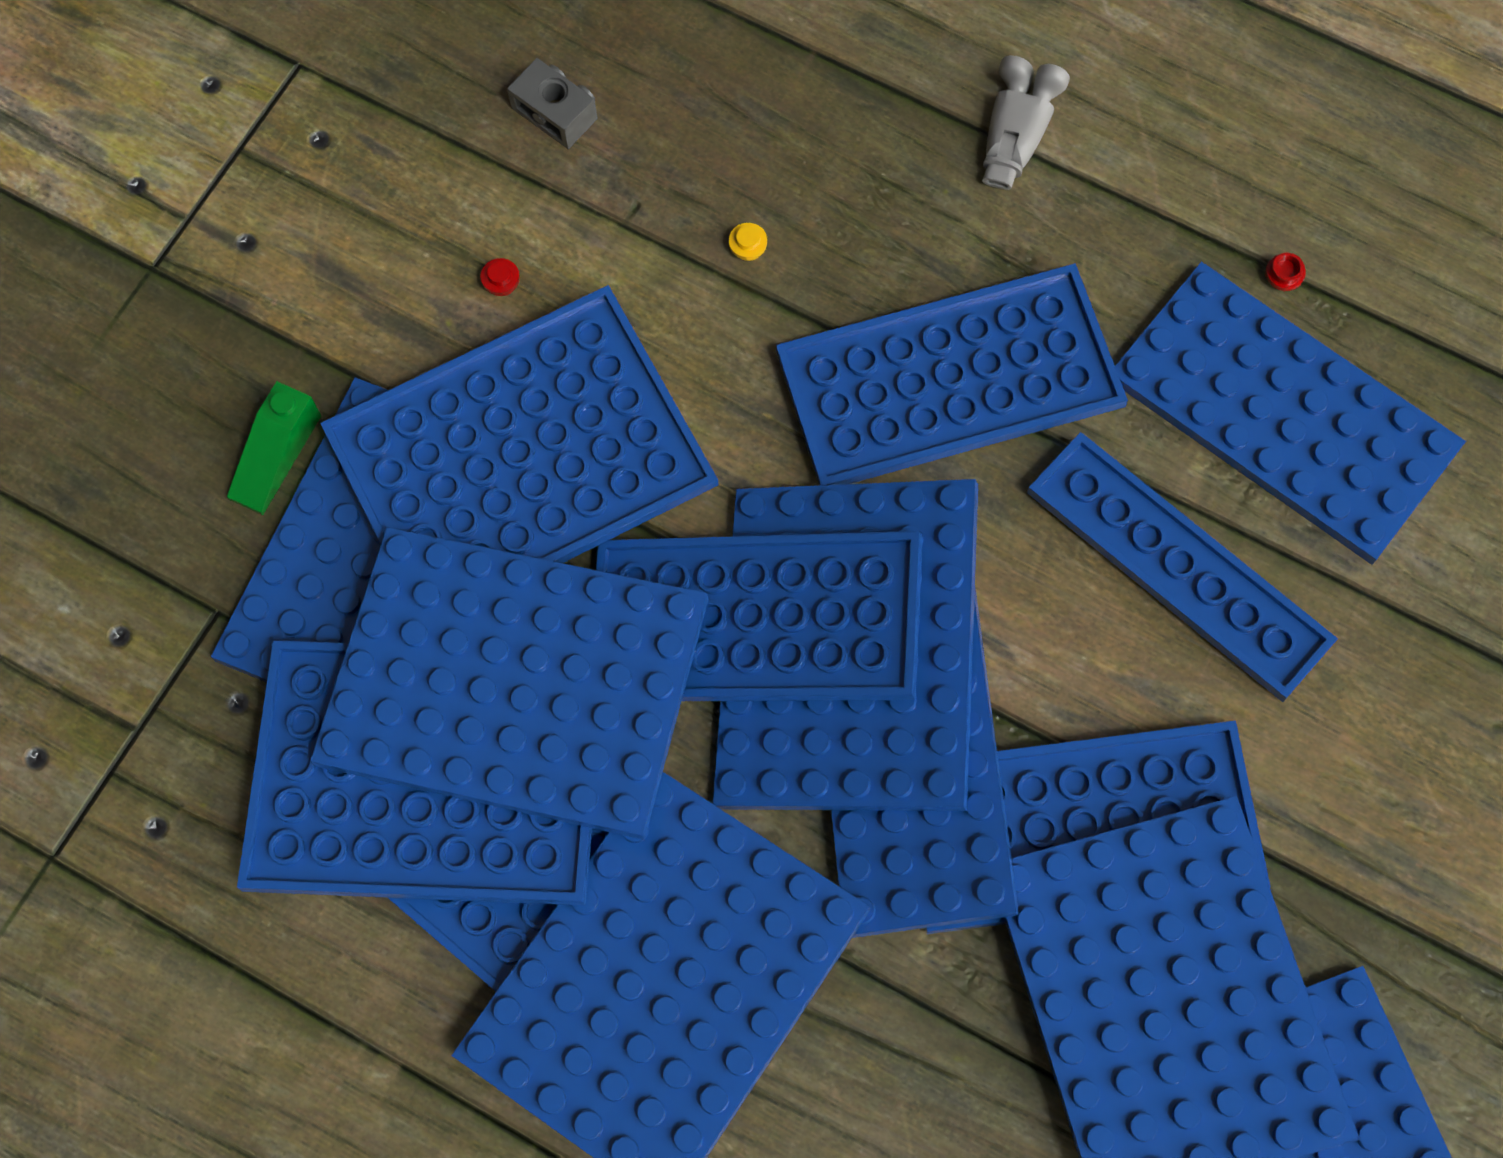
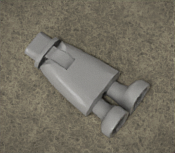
[982,55,1070,190]

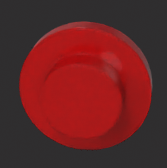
[1265,252,1306,291]
[481,258,520,296]

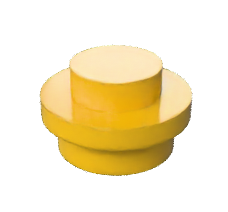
[729,223,767,261]

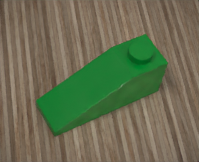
[227,381,322,515]

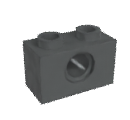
[507,58,598,150]

